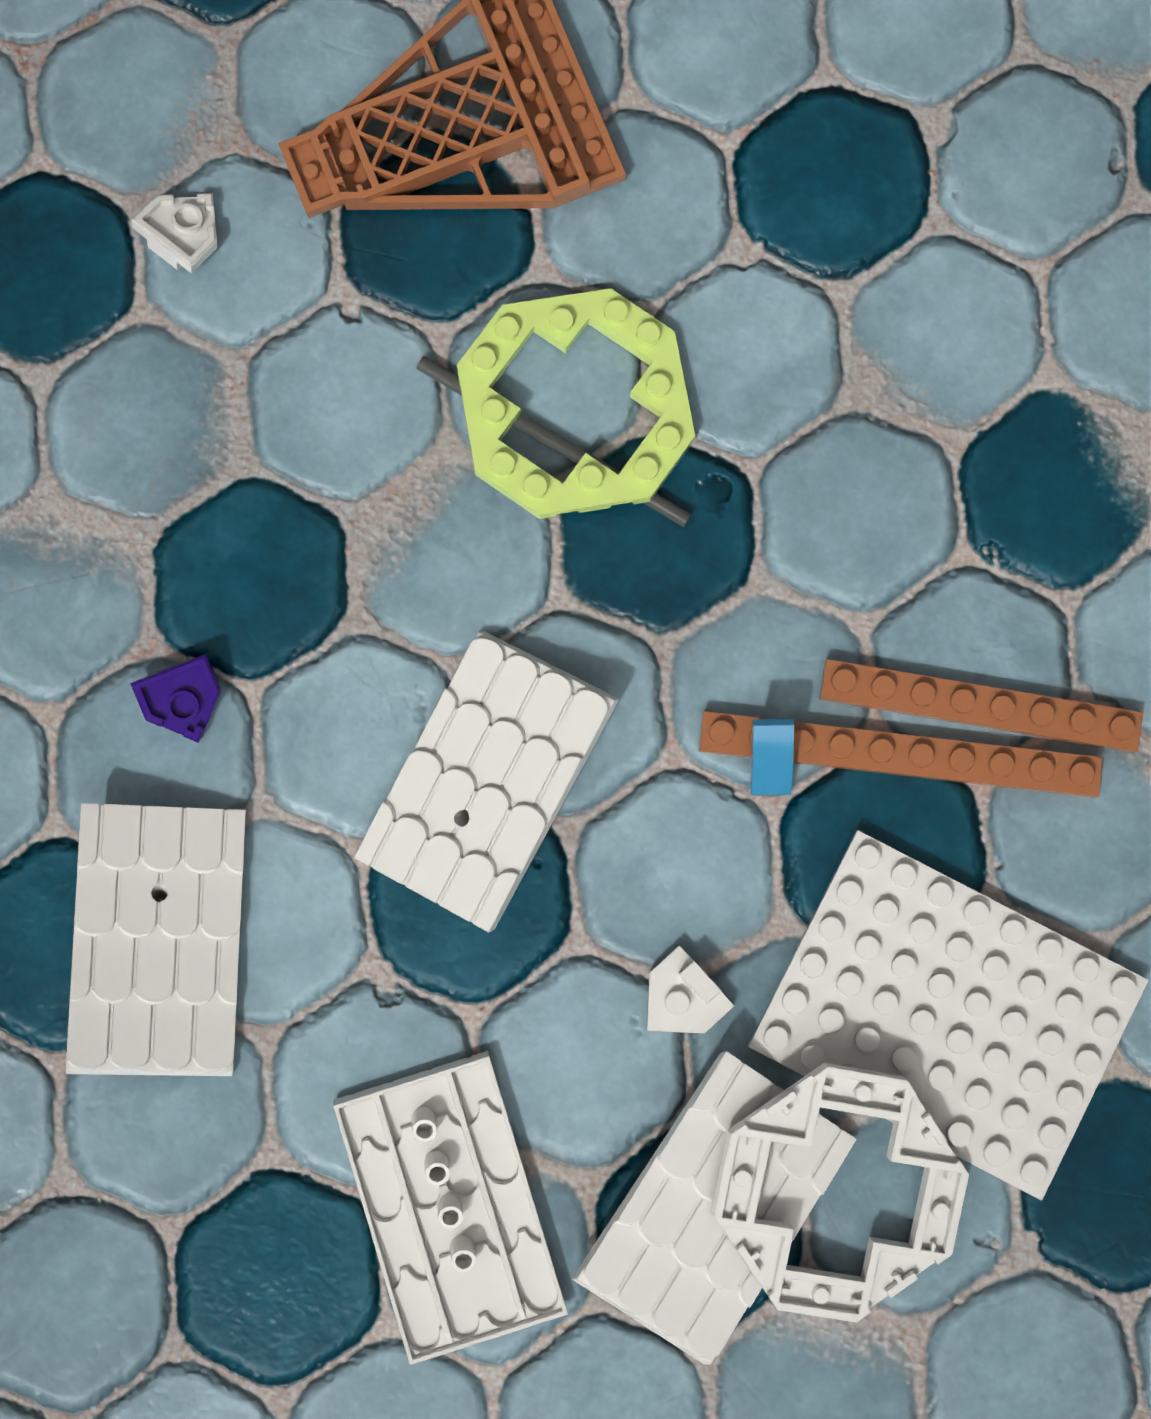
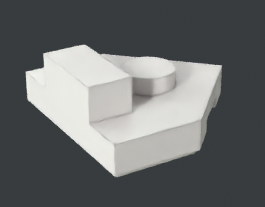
[131,193,217,274]
[647,945,734,1033]

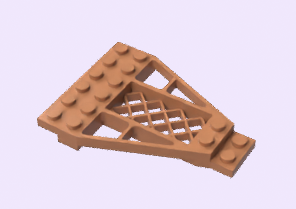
[278,0,626,219]

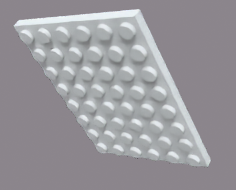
[747,830,1149,1201]

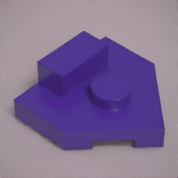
[130,654,222,743]

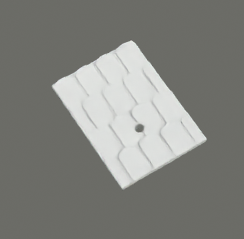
[354,631,619,933]
[66,803,246,1076]
[333,1051,568,1365]
[572,1051,856,1365]

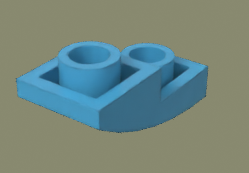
[750,718,794,795]

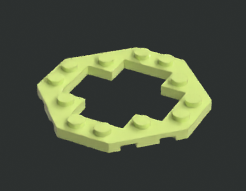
[457,288,695,519]

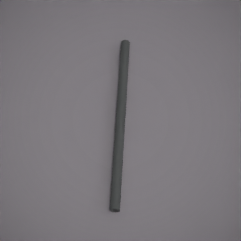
[417,356,692,527]

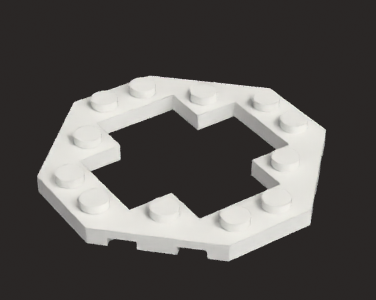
[711,1063,969,1323]

